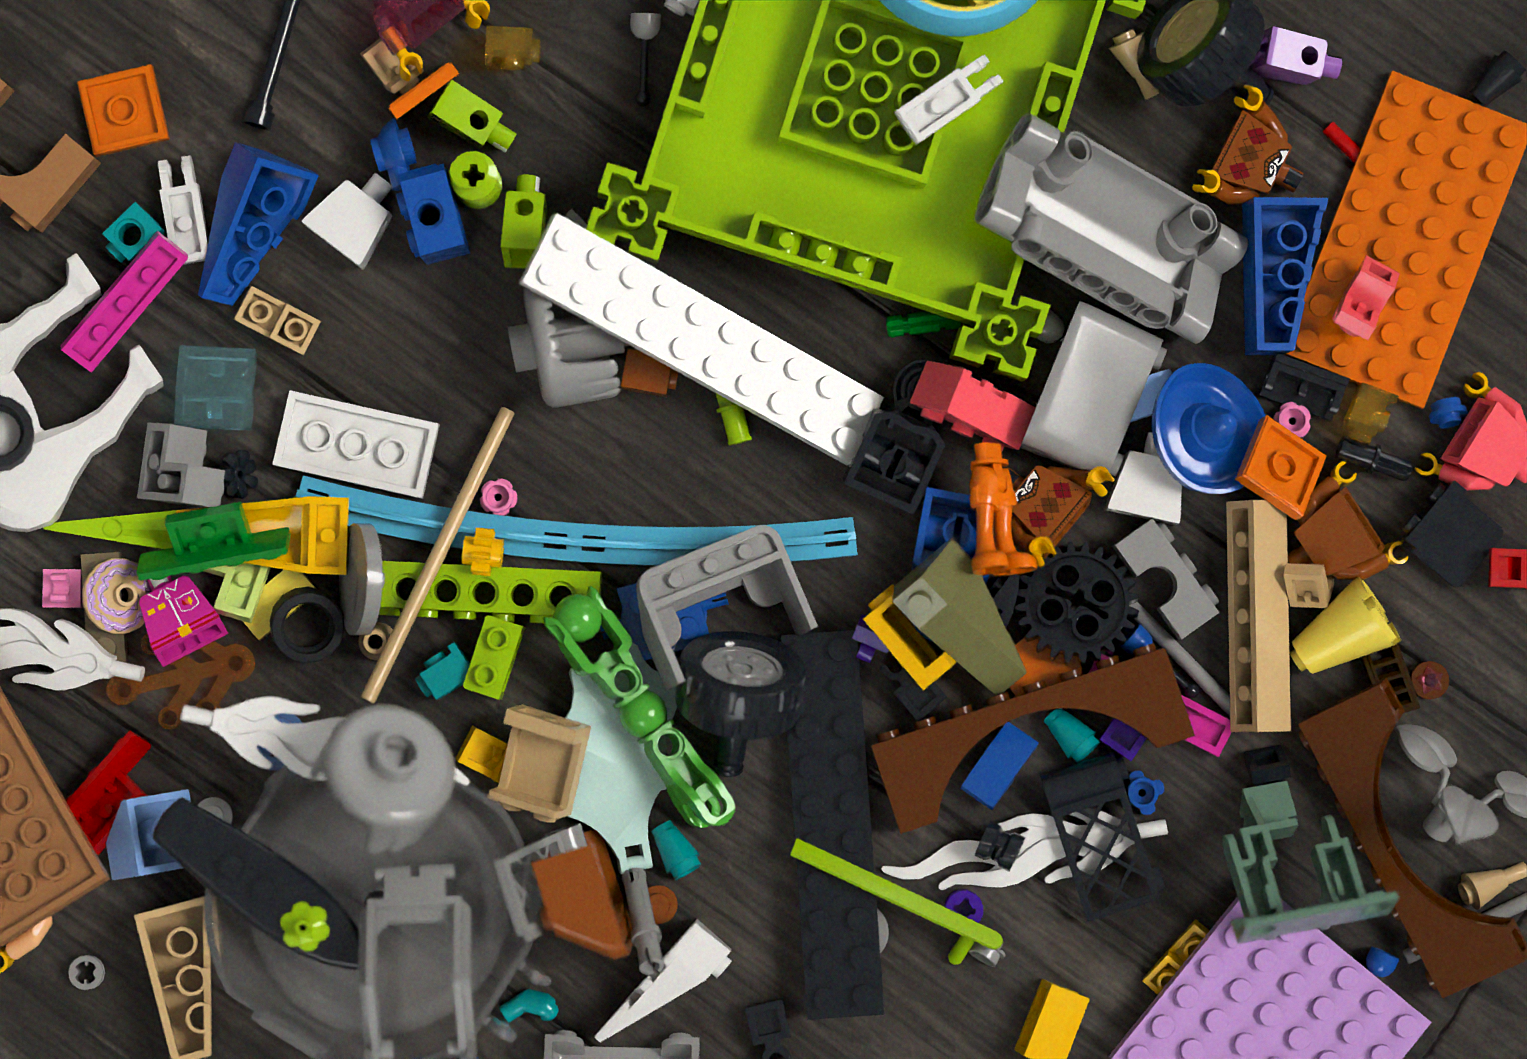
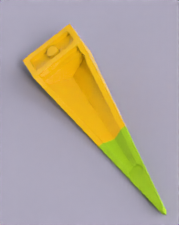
[43,496,349,575]

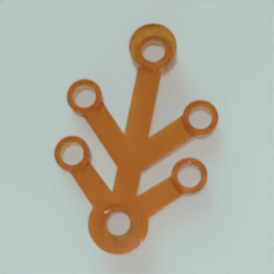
[107,633,255,730]

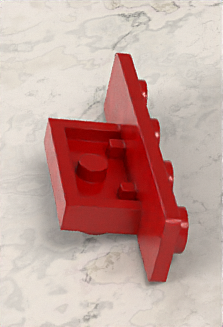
[65,731,151,855]

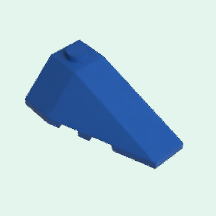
[198,142,319,306]

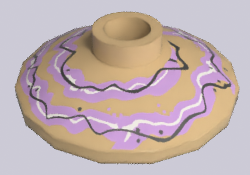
[82,558,152,634]

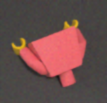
[1415,372,1527,490]

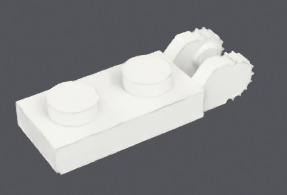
[894,54,1004,145]
[158,155,209,265]

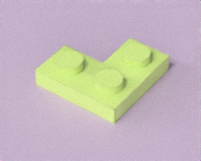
[204,563,271,623]

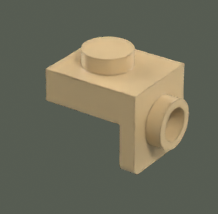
[360,35,424,94]

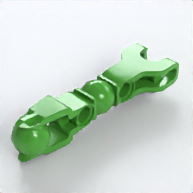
[543,586,735,828]

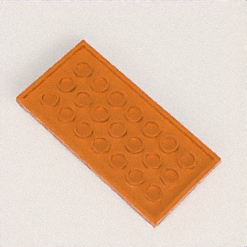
[1284,71,1527,409]

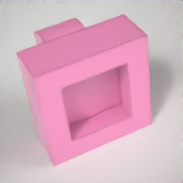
[42,569,83,608]

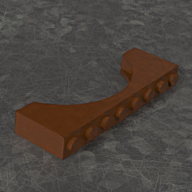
[871,643,1195,834]
[1298,678,1527,998]

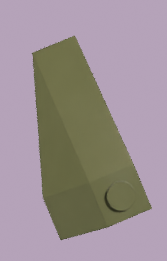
[892,537,1027,695]

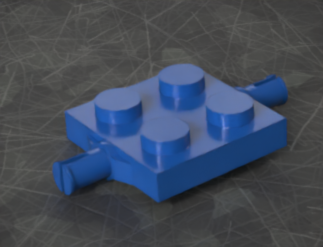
[600,582,729,661]

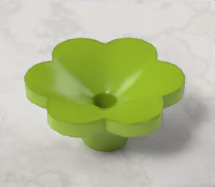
[281,902,330,951]

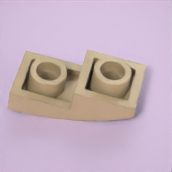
[233,286,321,355]

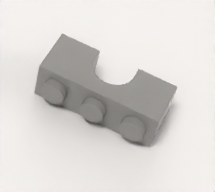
[1112,518,1219,640]

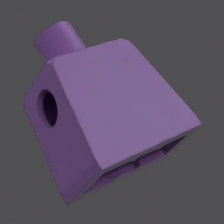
[1250,26,1342,85]

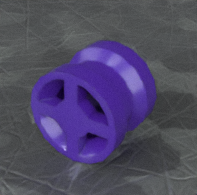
[944,889,983,923]

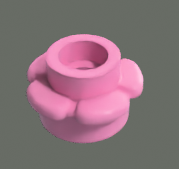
[1273,402,1311,437]
[480,479,517,516]

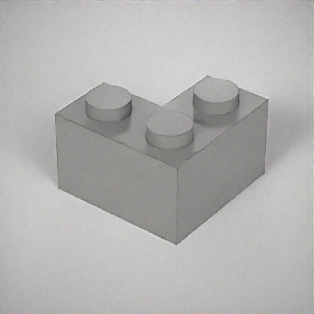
[137,422,225,508]

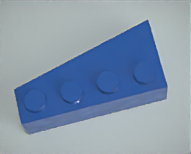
[1242,197,1328,355]

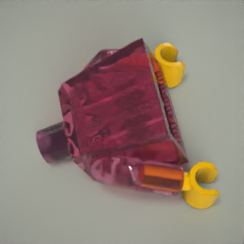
[372,0,490,82]

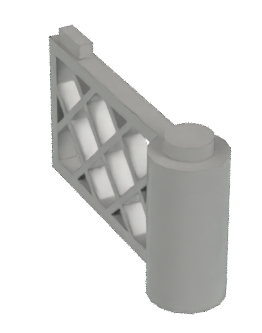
[493,823,587,942]

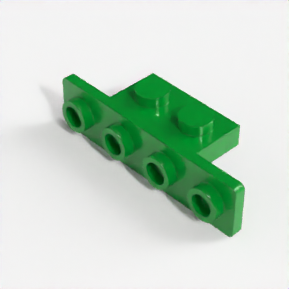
[136,502,291,581]

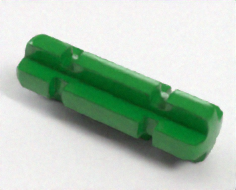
[886,311,961,338]

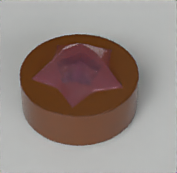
[1410,661,1449,699]

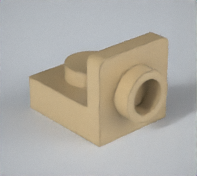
[1283,563,1334,608]

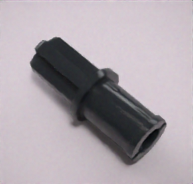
[1335,435,1413,481]

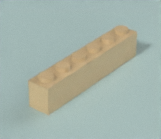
[1226,500,1291,732]

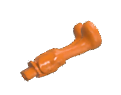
[969,442,1037,576]

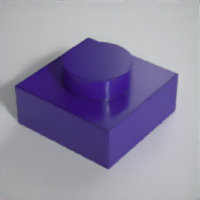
[1098,718,1146,761]

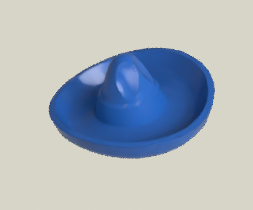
[1152,363,1266,494]

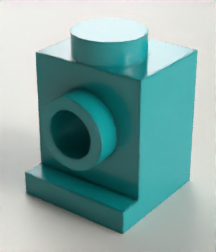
[415,642,470,700]

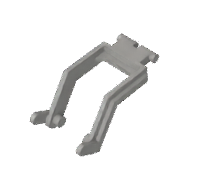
[358,863,477,1059]

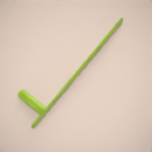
[790,838,1003,965]

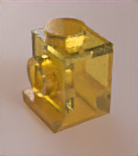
[484,26,541,70]
[1341,382,1399,445]

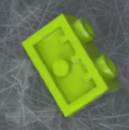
[463,615,526,700]

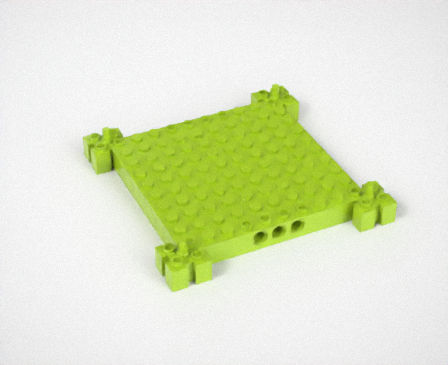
[586,0,1146,382]

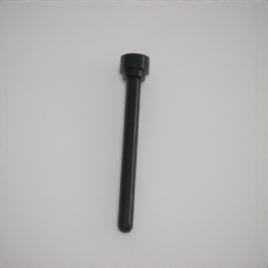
[241,0,300,130]

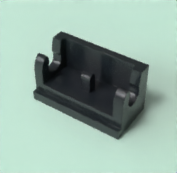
[1259,353,1350,421]

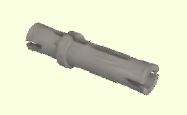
[622,868,665,974]

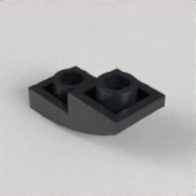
[989,574,1019,628]

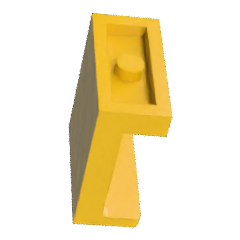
[863,584,956,690]

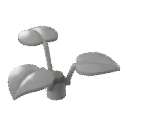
[1393,724,1527,844]

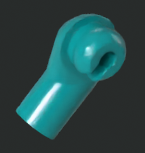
[499,989,559,1023]

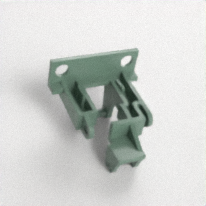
[1222,781,1399,944]

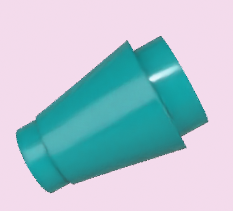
[1044,708,1100,763]
[651,820,701,880]

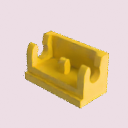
[1014,979,1090,1059]

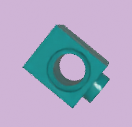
[102,202,167,263]

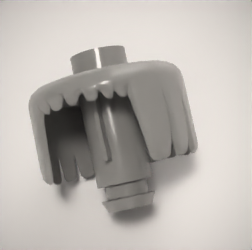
[507,287,636,408]
[310,705,455,854]

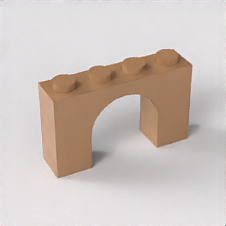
[0,79,101,232]

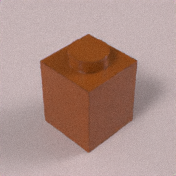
[621,349,679,398]

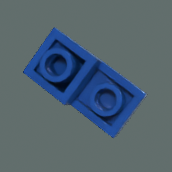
[960,722,1039,810]

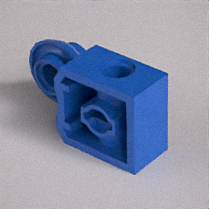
[370,117,470,265]
[911,487,994,642]

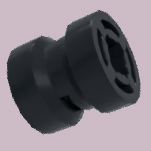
[975,821,1026,872]

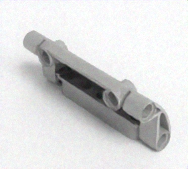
[974,113,1248,344]

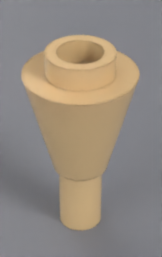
[1109,29,1159,100]
[1458,862,1527,910]

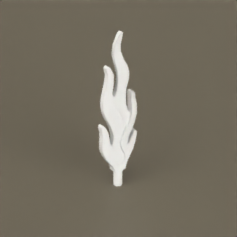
[0,608,145,690]
[181,697,470,786]
[882,808,1168,890]

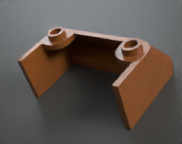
[532,829,633,959]

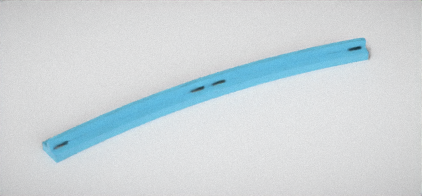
[295,475,858,566]

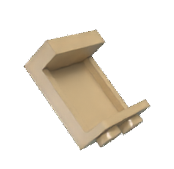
[488,705,591,823]

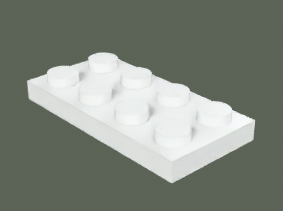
[272,390,440,499]

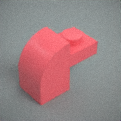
[1332,255,1400,340]

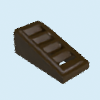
[1361,643,1421,713]

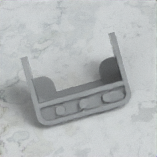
[636,525,818,691]

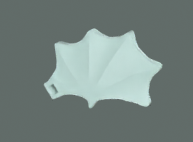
[565,642,677,874]

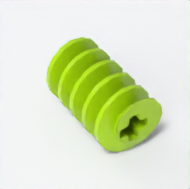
[449,151,502,209]

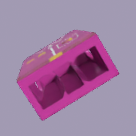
[139,575,228,667]

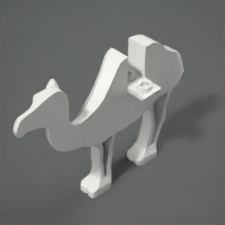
[0,253,163,532]

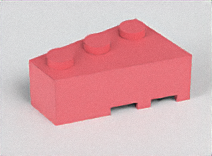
[910,360,1036,451]

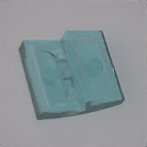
[174,345,257,431]

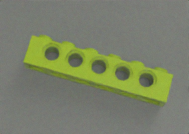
[379,561,602,623]

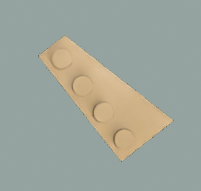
[134,895,212,1059]

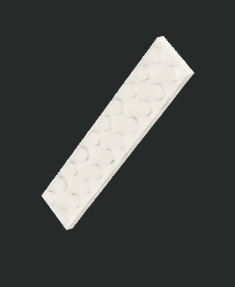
[518,213,884,466]

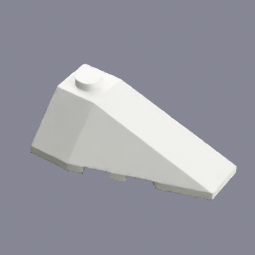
[594,919,731,1042]

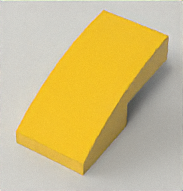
[455,725,508,783]

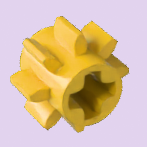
[462,527,504,576]

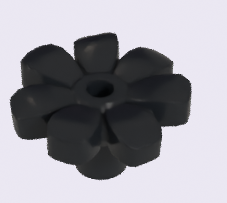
[217,450,258,499]

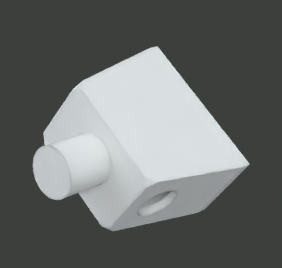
[302,173,392,270]
[1105,432,1182,525]

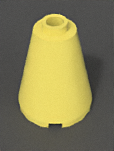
[1289,577,1401,674]

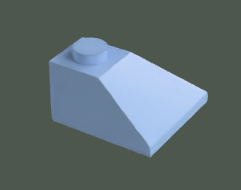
[106,789,191,880]

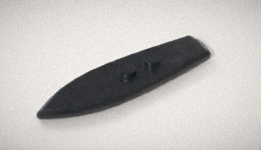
[152,798,360,970]

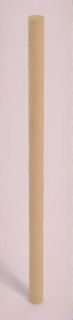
[360,407,515,704]

